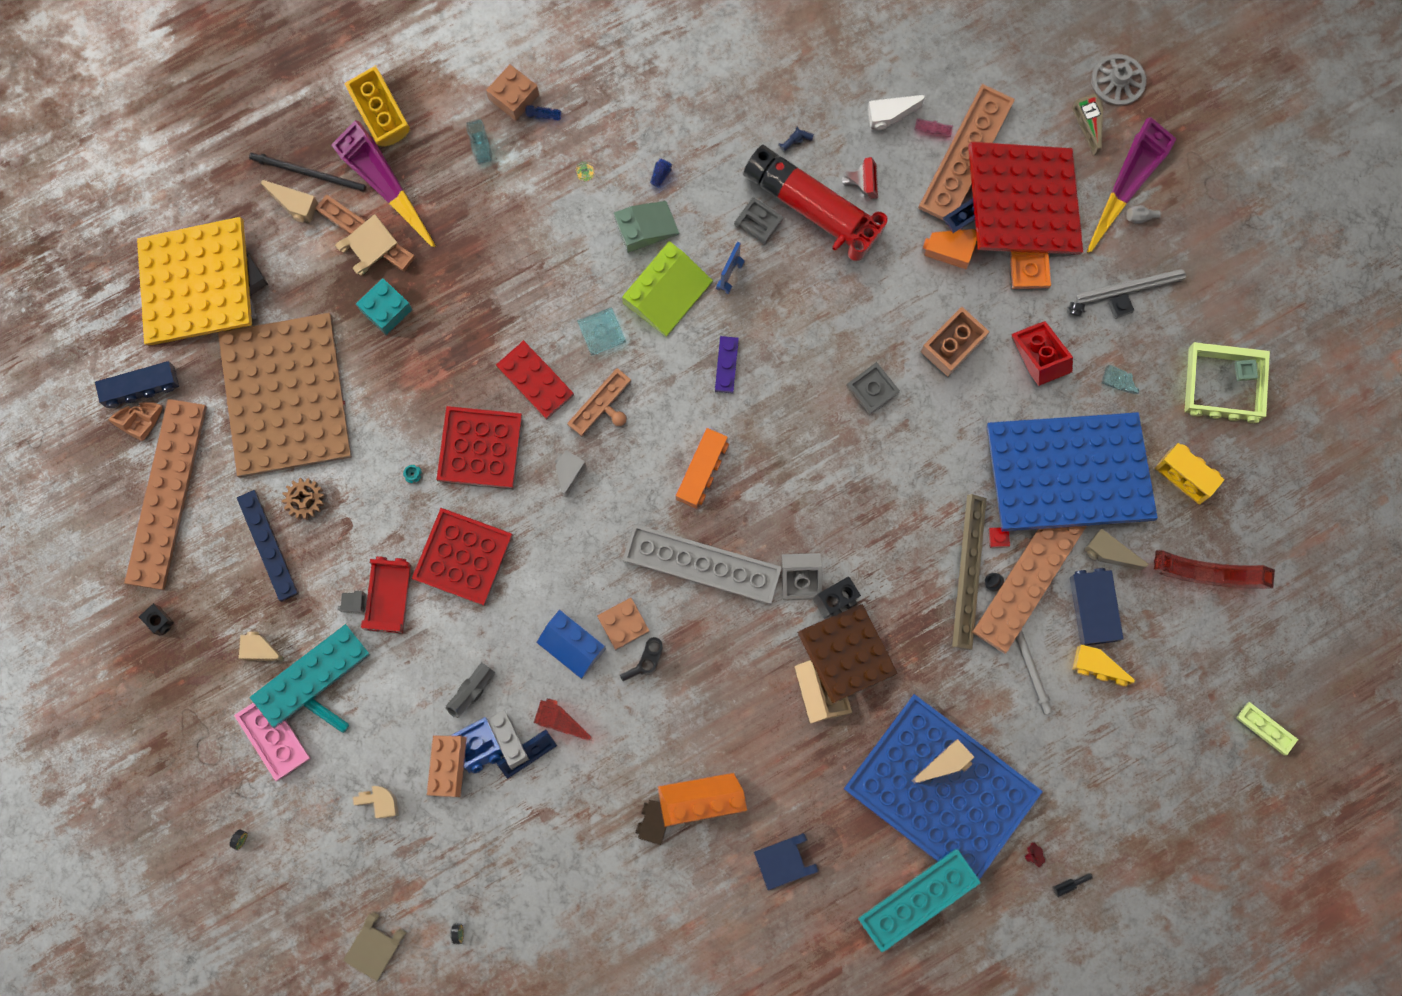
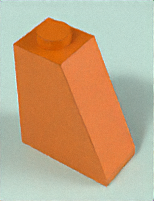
[923,229,977,269]

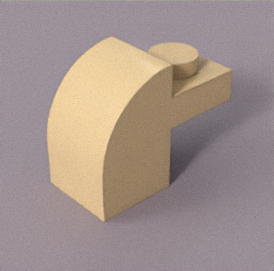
[353,786,399,819]

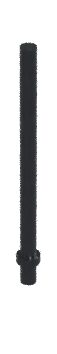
[249,152,366,192]

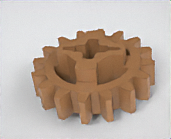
[282,478,325,520]

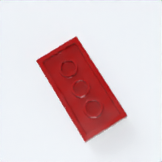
[496,340,574,420]

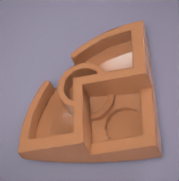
[108,402,163,441]

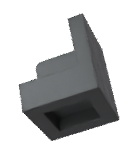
[338,591,366,613]

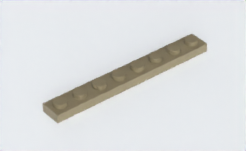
[952,494,987,650]

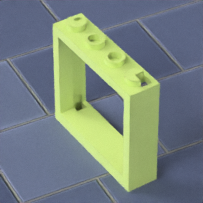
[1184,342,1270,423]

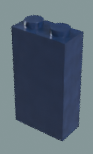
[1070,568,1124,646]

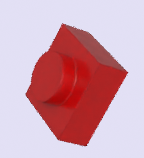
[988,527,1010,548]

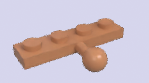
[567,368,631,437]

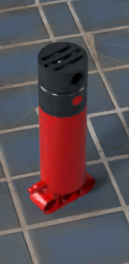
[743,144,888,261]

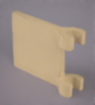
[335,214,398,276]

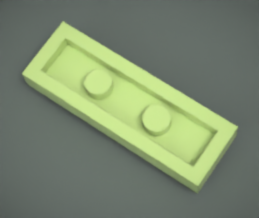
[1236,702,1298,756]

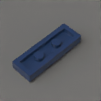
[496,729,557,779]

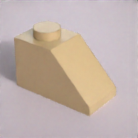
[239,632,283,661]

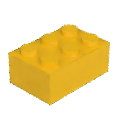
[1154,443,1225,505]

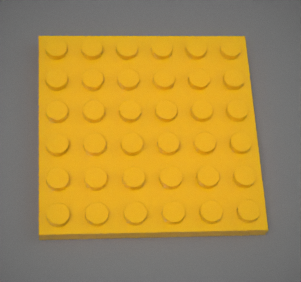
[137,217,252,346]

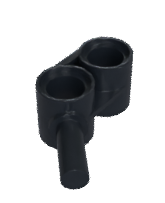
[620,637,663,681]

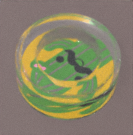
[576,162,594,181]

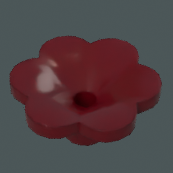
[1025,842,1045,868]

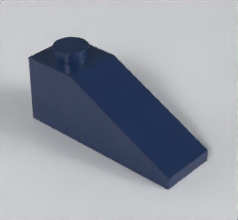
[943,198,975,233]

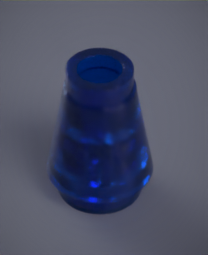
[650,158,672,188]

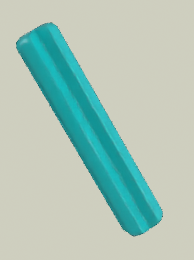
[304,699,349,733]

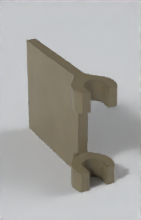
[343,912,407,982]

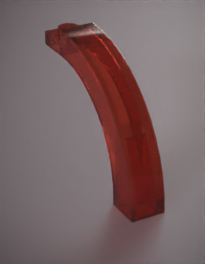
[1154,550,1275,589]

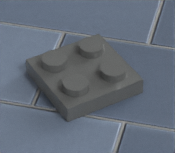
[846,362,900,415]

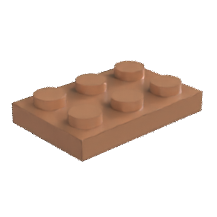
[427,735,467,797]

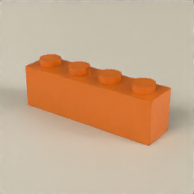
[676,428,729,509]

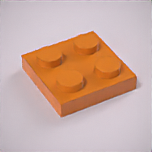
[1010,252,1051,289]

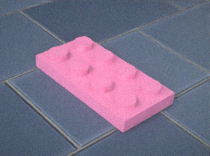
[234,703,311,781]

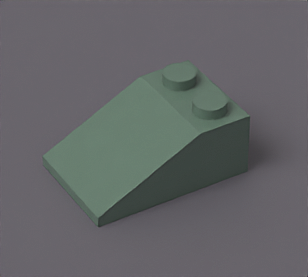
[614,201,679,253]

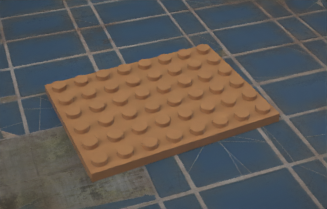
[218,313,352,478]

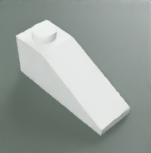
[868,95,924,130]

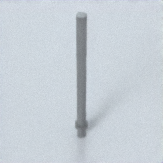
[1016,629,1053,715]

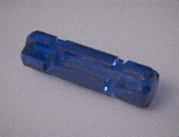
[526,105,562,120]

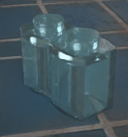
[466,119,492,164]

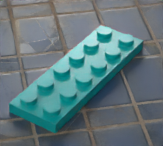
[249,624,370,729]
[858,848,981,953]

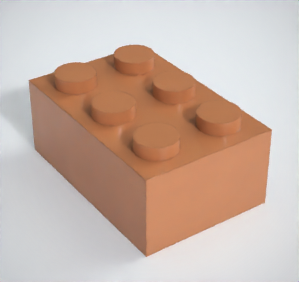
[921,307,990,377]

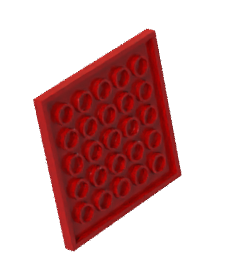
[968,142,1083,255]

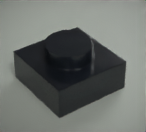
[1109,294,1134,318]

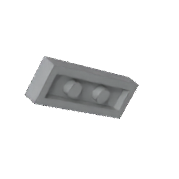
[487,710,529,769]

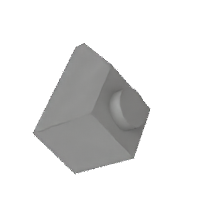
[555,450,586,497]

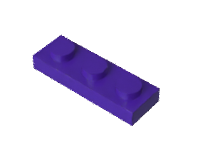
[715,336,739,394]

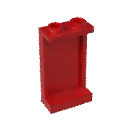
[361,556,411,634]

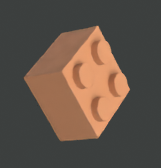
[486,64,539,121]

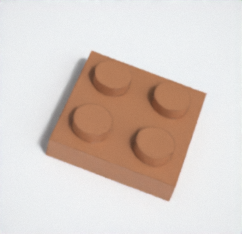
[597,597,650,650]

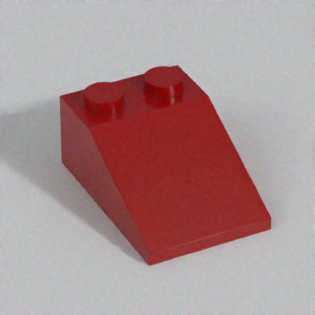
[1012,321,1073,386]

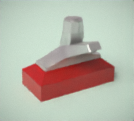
[842,157,878,199]

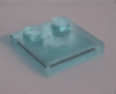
[577,307,626,356]

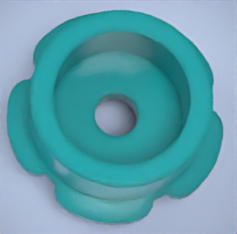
[403,465,422,483]

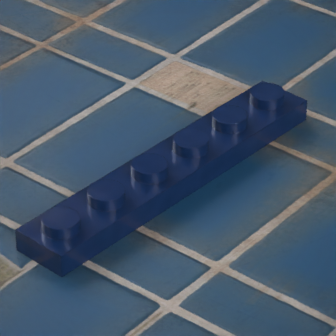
[237,490,299,602]

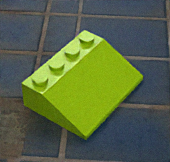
[622,241,713,337]

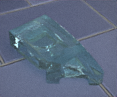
[1101,365,1140,394]

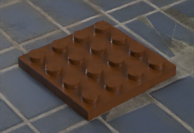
[797,604,898,704]

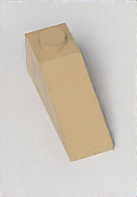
[261,180,318,223]
[912,739,974,783]

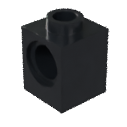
[139,603,174,636]

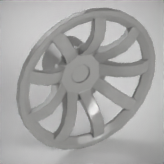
[1091,54,1146,105]

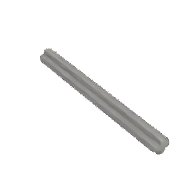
[1077,269,1186,304]

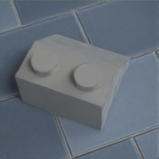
[782,553,822,599]

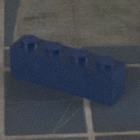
[95,361,179,408]

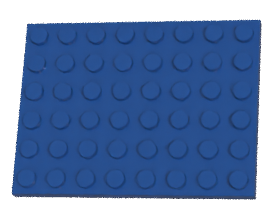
[987,412,1158,532]
[843,694,1043,880]

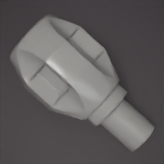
[1127,206,1161,223]

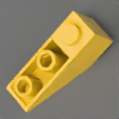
[1072,645,1135,687]

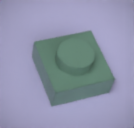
[1235,360,1258,381]

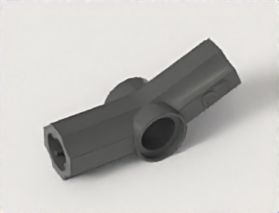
[445,662,495,718]

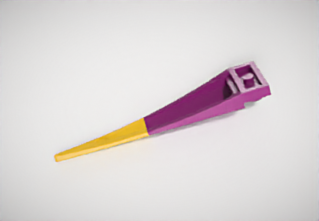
[1087,117,1176,252]
[332,120,435,247]

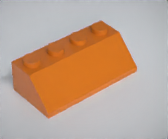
[658,773,747,827]

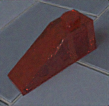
[533,698,592,741]

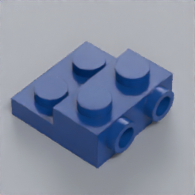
[450,717,503,773]

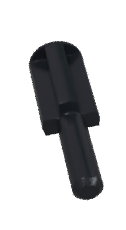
[1053,873,1093,898]

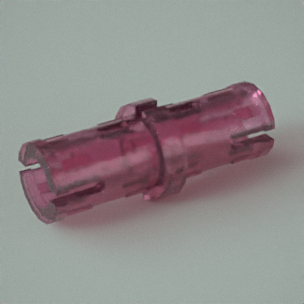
[915,118,953,137]

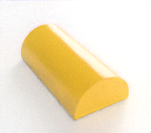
[344,65,410,146]

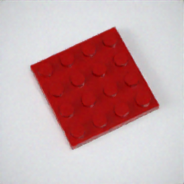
[436,406,522,489]
[412,508,513,606]

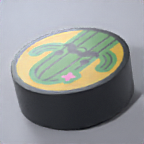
[229,829,248,850]
[451,923,464,944]

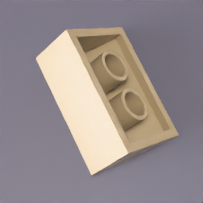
[795,660,852,723]

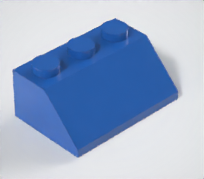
[536,610,606,679]

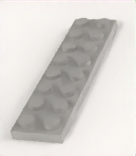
[623,524,782,605]

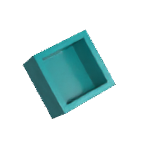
[356,278,413,335]

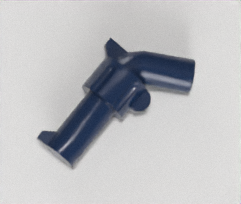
[778,127,814,152]

